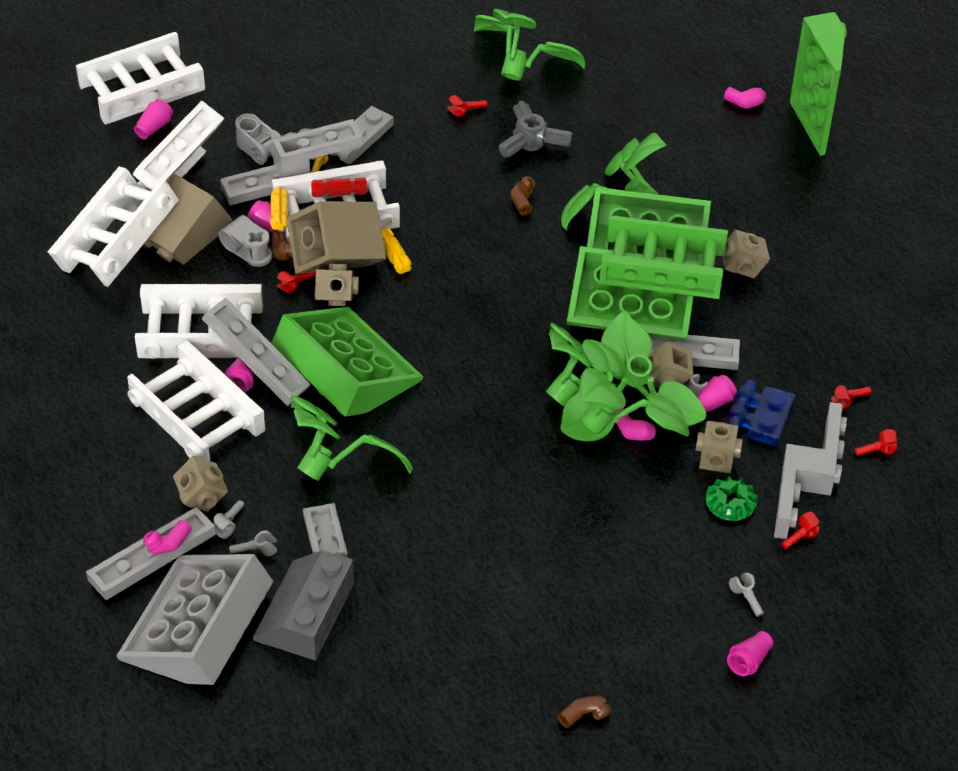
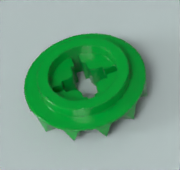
[706,476,757,521]

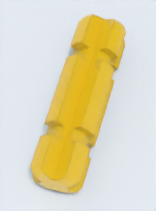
[271,186,288,232]
[381,227,411,274]

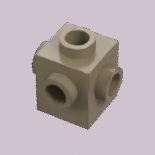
[722,229,770,278]
[315,264,359,306]
[648,341,693,388]
[696,421,743,474]
[173,456,228,512]

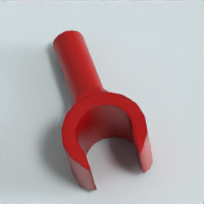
[447,95,487,117]
[277,271,316,293]
[831,385,871,410]
[854,429,897,456]
[781,512,819,550]

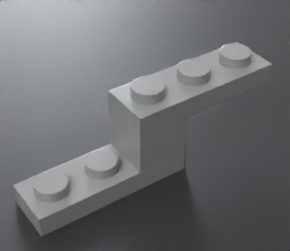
[220,119,363,205]
[774,402,847,539]

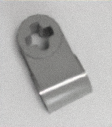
[235,114,281,165]
[218,215,272,267]

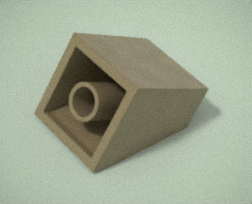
[142,174,233,265]
[286,201,386,274]

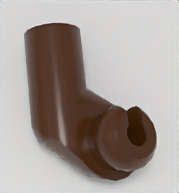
[557,695,611,728]

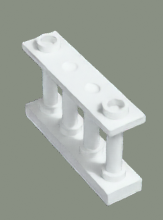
[76,32,205,125]
[124,101,224,212]
[272,160,400,243]
[48,166,179,287]
[135,284,263,359]
[127,341,265,461]

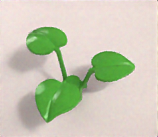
[474,9,586,81]
[561,133,666,231]
[560,311,706,441]
[546,323,650,407]
[579,339,689,437]
[290,395,413,481]

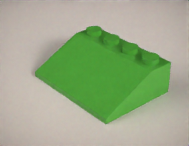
[790,12,847,156]
[587,187,711,266]
[567,246,698,341]
[271,307,423,417]

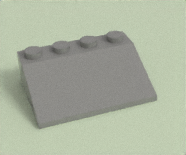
[117,554,273,685]

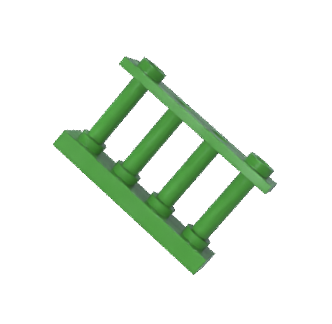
[599,215,728,299]

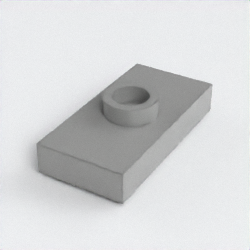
[303,503,348,558]

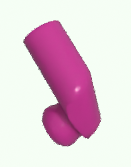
[724,87,766,109]
[616,408,656,441]
[143,520,192,554]

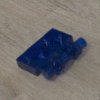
[728,379,795,446]

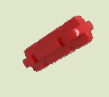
[311,178,367,197]

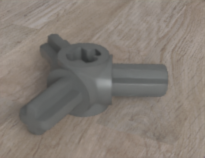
[499,101,572,158]

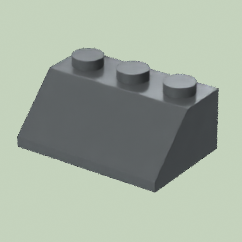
[253,550,354,661]

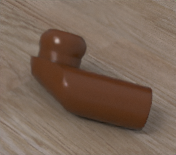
[510,176,536,215]
[271,232,293,261]

